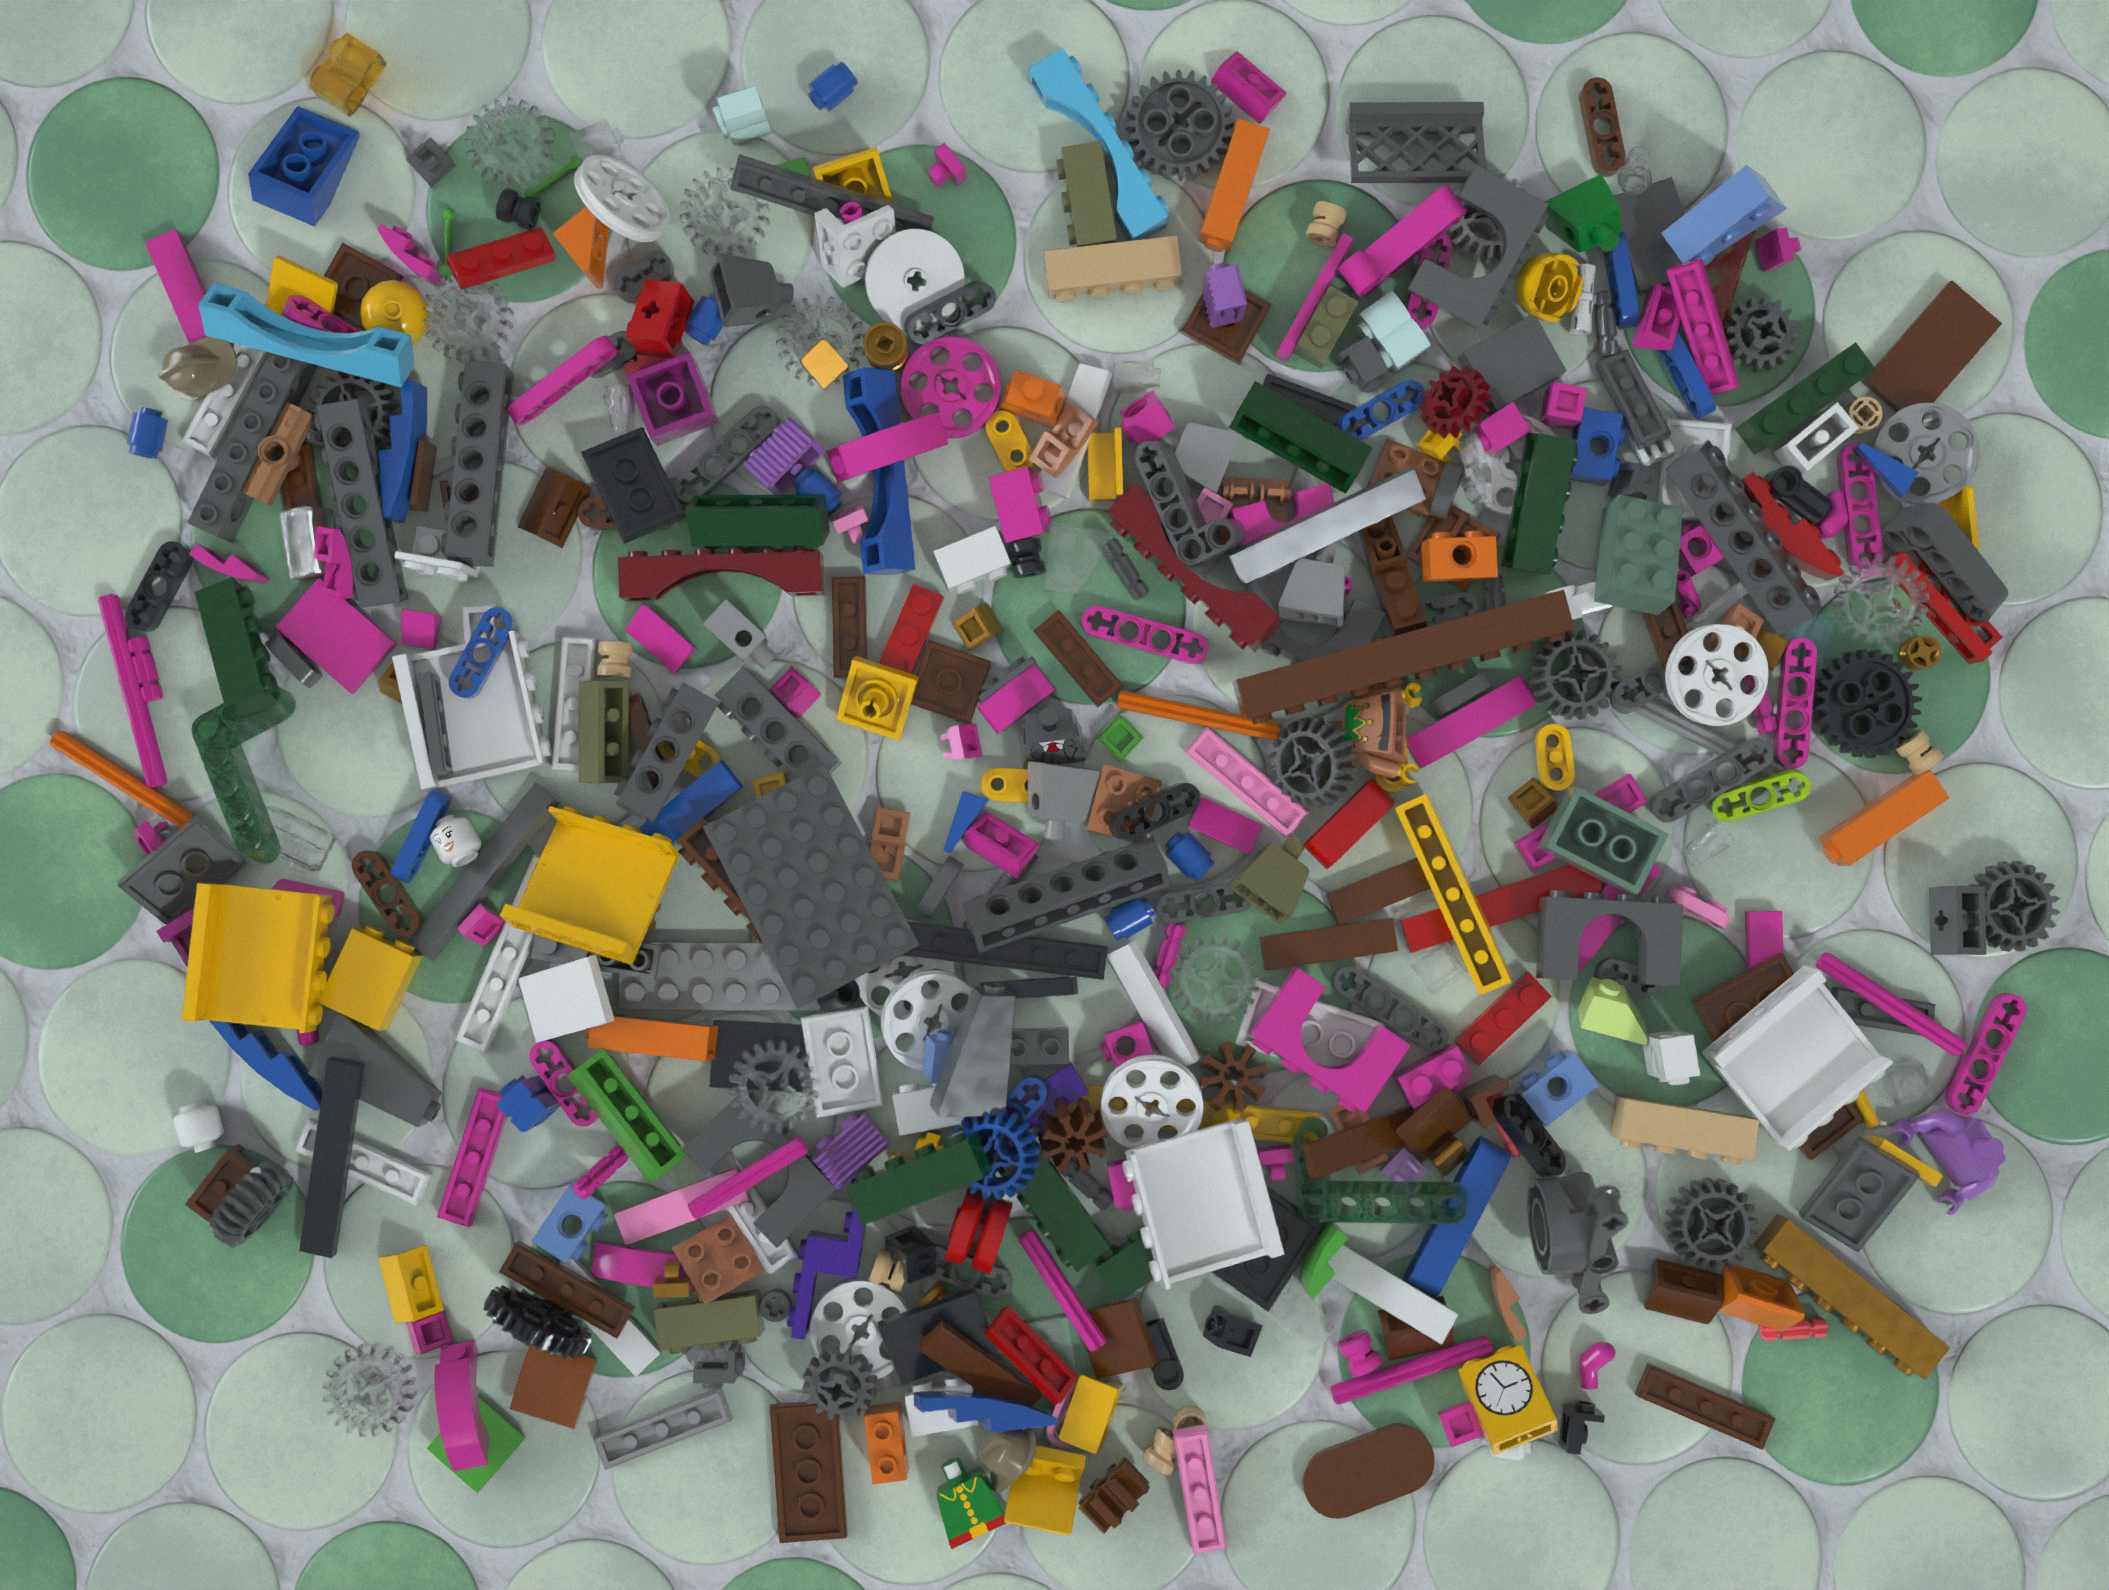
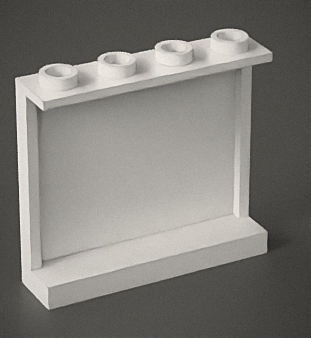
[392,630,551,791]
[1702,965,1893,1151]
[1122,1118,1284,1290]

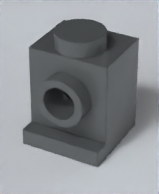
[1335,336,1388,393]

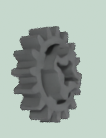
[1724,296,1800,372]
[802,1346,878,1421]

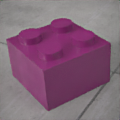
[627,352,720,446]

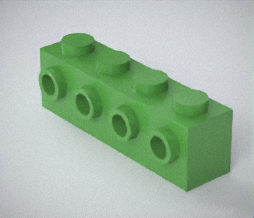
[566,1048,686,1182]

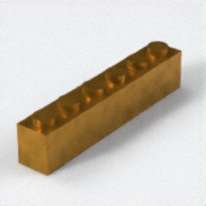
[1753,1214,1950,1380]

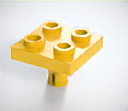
[836,656,919,741]

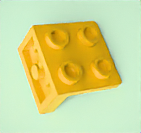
[265,255,338,331]
[1004,1445,1086,1536]

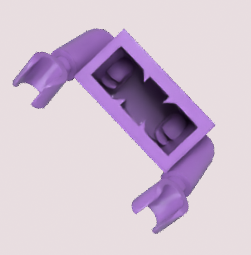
[1891,1109,2005,1215]

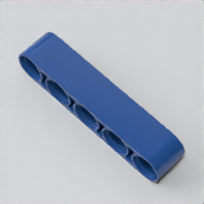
[1403,1136,1511,1299]

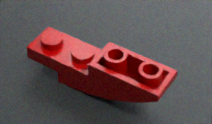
[1741,472,1845,581]

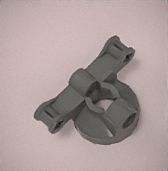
[1527,1172,1629,1314]

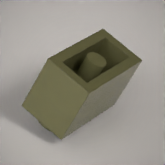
[1293,286,1359,369]

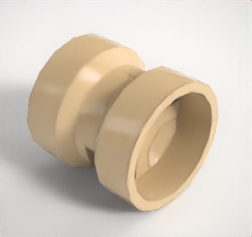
[1305,201,1347,247]
[1843,397,1883,437]
[597,641,633,678]
[1895,729,1944,775]
[869,1249,905,1293]
[1173,1405,1209,1432]
[1142,1427,1177,1476]

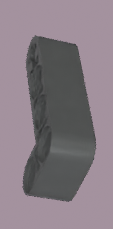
[1134,441,1245,565]
[1881,503,2009,622]

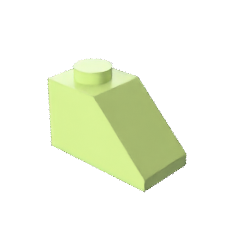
[1578,977,1648,1045]

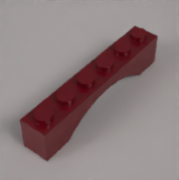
[1107,482,1283,653]
[618,546,825,601]

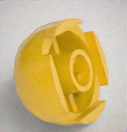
[1515,253,1583,322]
[360,280,430,345]

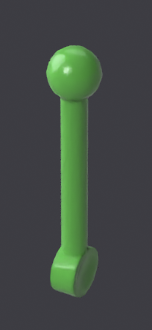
[523,156,583,198]
[439,208,456,278]

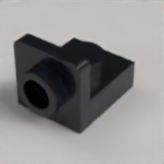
[885,1225,936,1284]
[1203,1305,1263,1357]
[1559,1400,1605,1455]

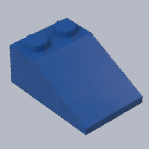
[248,106,360,227]

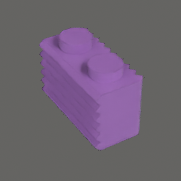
[1201,262,1248,328]
[744,417,825,495]
[811,1111,891,1190]

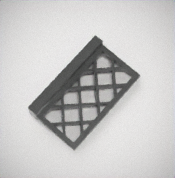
[1346,102,1486,183]

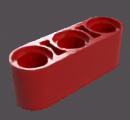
[1303,778,1396,870]

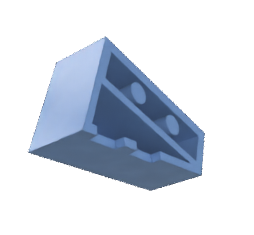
[1661,165,1787,266]

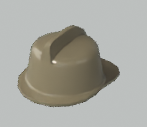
[158,337,237,401]
[980,1428,1037,1492]

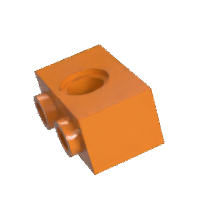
[1421,531,1498,583]
[864,1402,909,1485]

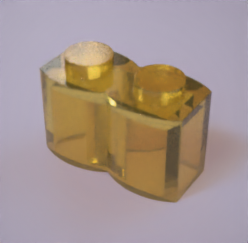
[309,33,387,117]

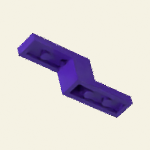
[787,1170,866,1340]

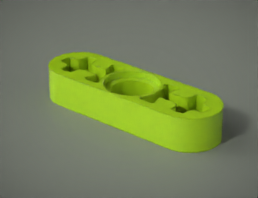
[1710,769,1811,822]

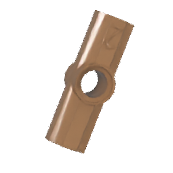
[242,402,315,506]

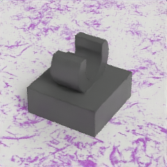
[406,137,456,188]
[1608,463,1652,500]

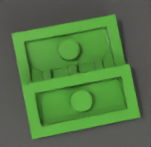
[1299,1217,1349,1299]
[427,1396,525,1493]

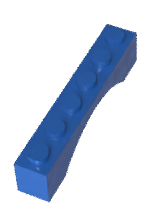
[842,367,915,575]

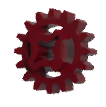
[1418,365,1492,438]

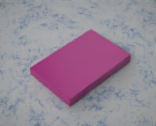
[275,577,398,694]

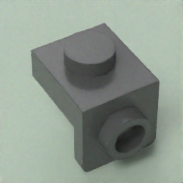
[693,1342,745,1389]

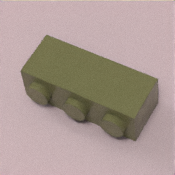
[1056,141,1117,247]
[579,681,629,783]
[654,1289,765,1354]

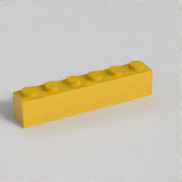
[1395,794,1514,995]

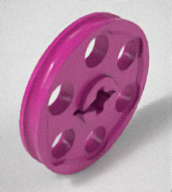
[901,337,1001,439]

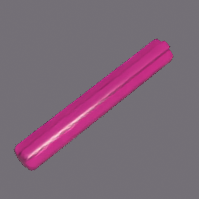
[688,1137,808,1219]
[1019,1230,1106,1352]

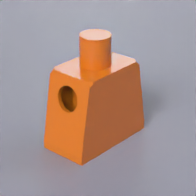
[999,370,1068,429]

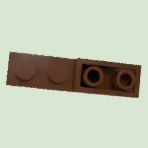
[1359,516,1427,636]

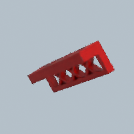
[1881,550,2003,664]

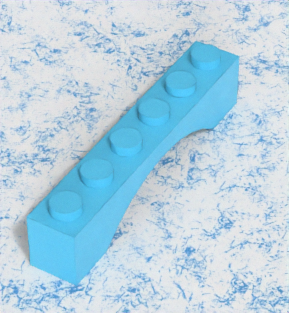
[1029,48,1170,241]
[198,283,414,387]

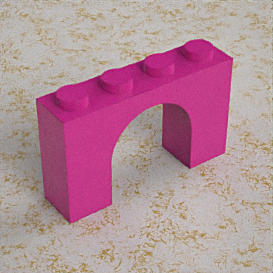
[1249,967,1411,1113]

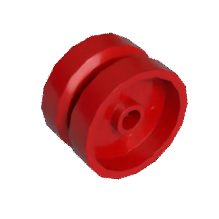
[944,1187,1013,1275]

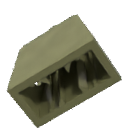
[1227,837,1309,924]

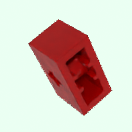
[625,279,694,359]

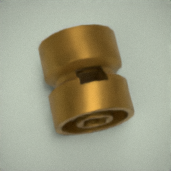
[863,322,910,375]

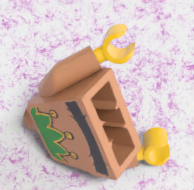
[1332,682,1422,786]

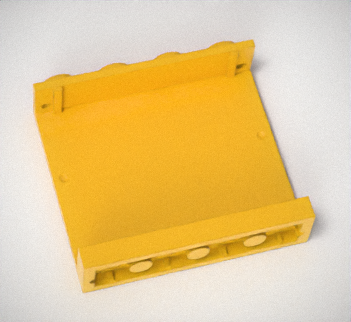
[500,806,680,965]
[181,883,334,1033]

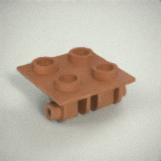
[1367,439,1446,517]
[1220,477,1291,543]
[1086,764,1162,842]
[672,1215,765,1305]

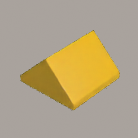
[812,147,894,204]

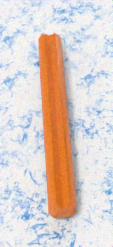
[1117,691,1281,741]
[50,731,197,828]

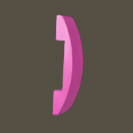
[1406,675,1537,769]
[591,1241,695,1291]

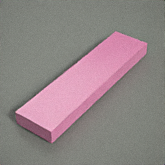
[1185,727,1309,838]
[614,1166,751,1245]
[1173,1424,1227,1554]

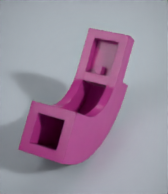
[826,412,948,483]
[434,1340,489,1472]

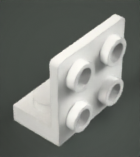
[814,205,896,288]
[394,526,481,582]

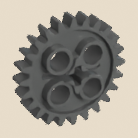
[1126,69,1234,181]

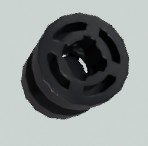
[496,188,541,231]
[1008,538,1046,578]

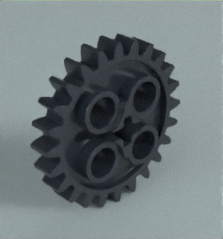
[1812,649,1922,758]
[483,1285,592,1359]

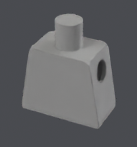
[1158,422,1240,494]
[1278,546,1345,629]
[703,599,777,669]
[1028,761,1100,841]

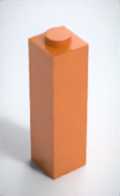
[1199,118,1270,252]
[1819,770,1950,866]
[585,1013,719,1061]

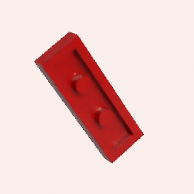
[447,227,556,290]
[879,583,944,674]
[1454,971,1552,1066]
[984,1306,1078,1405]

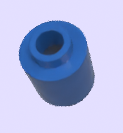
[807,61,858,112]
[684,294,723,346]
[127,407,168,459]
[792,467,842,516]
[1165,831,1214,881]
[1104,897,1156,941]

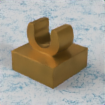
[654,1261,690,1298]

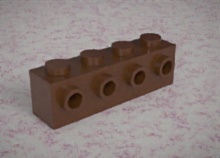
[677,817,761,941]

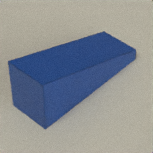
[1854,441,1919,499]
[943,791,989,853]

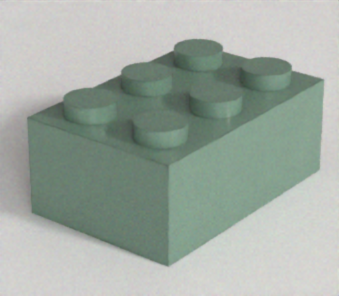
[1594,494,1683,615]
[1537,787,1669,895]

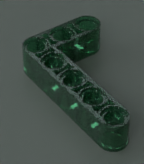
[191,686,296,864]
[1293,1117,1469,1224]

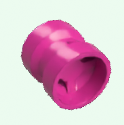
[1337,1330,1383,1377]

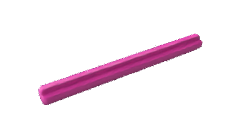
[98,594,168,788]

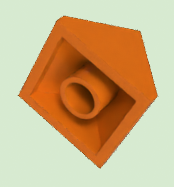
[552,207,610,289]
[1718,1263,1805,1332]

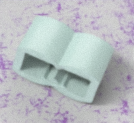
[713,85,772,144]
[1356,291,1431,373]

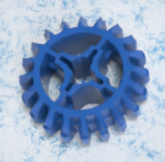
[953,1110,1040,1200]

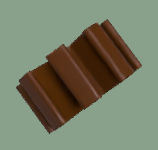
[1198,1041,1268,1114]
[1037,1098,1108,1172]
[1078,1457,1150,1534]

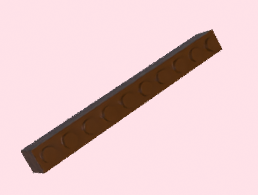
[1232,590,1575,725]

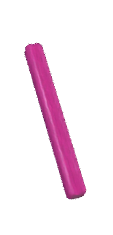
[1816,952,1967,1056]
[1330,1336,1493,1405]

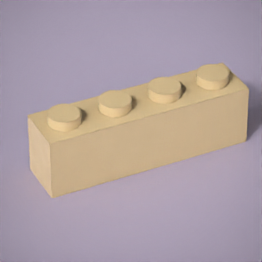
[1044,236,1182,302]
[1611,1095,1760,1165]

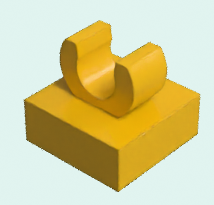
[1416,430,1463,463]

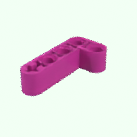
[1338,185,1468,297]

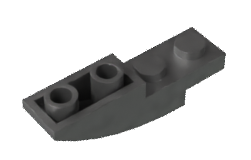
[531,935,662,980]

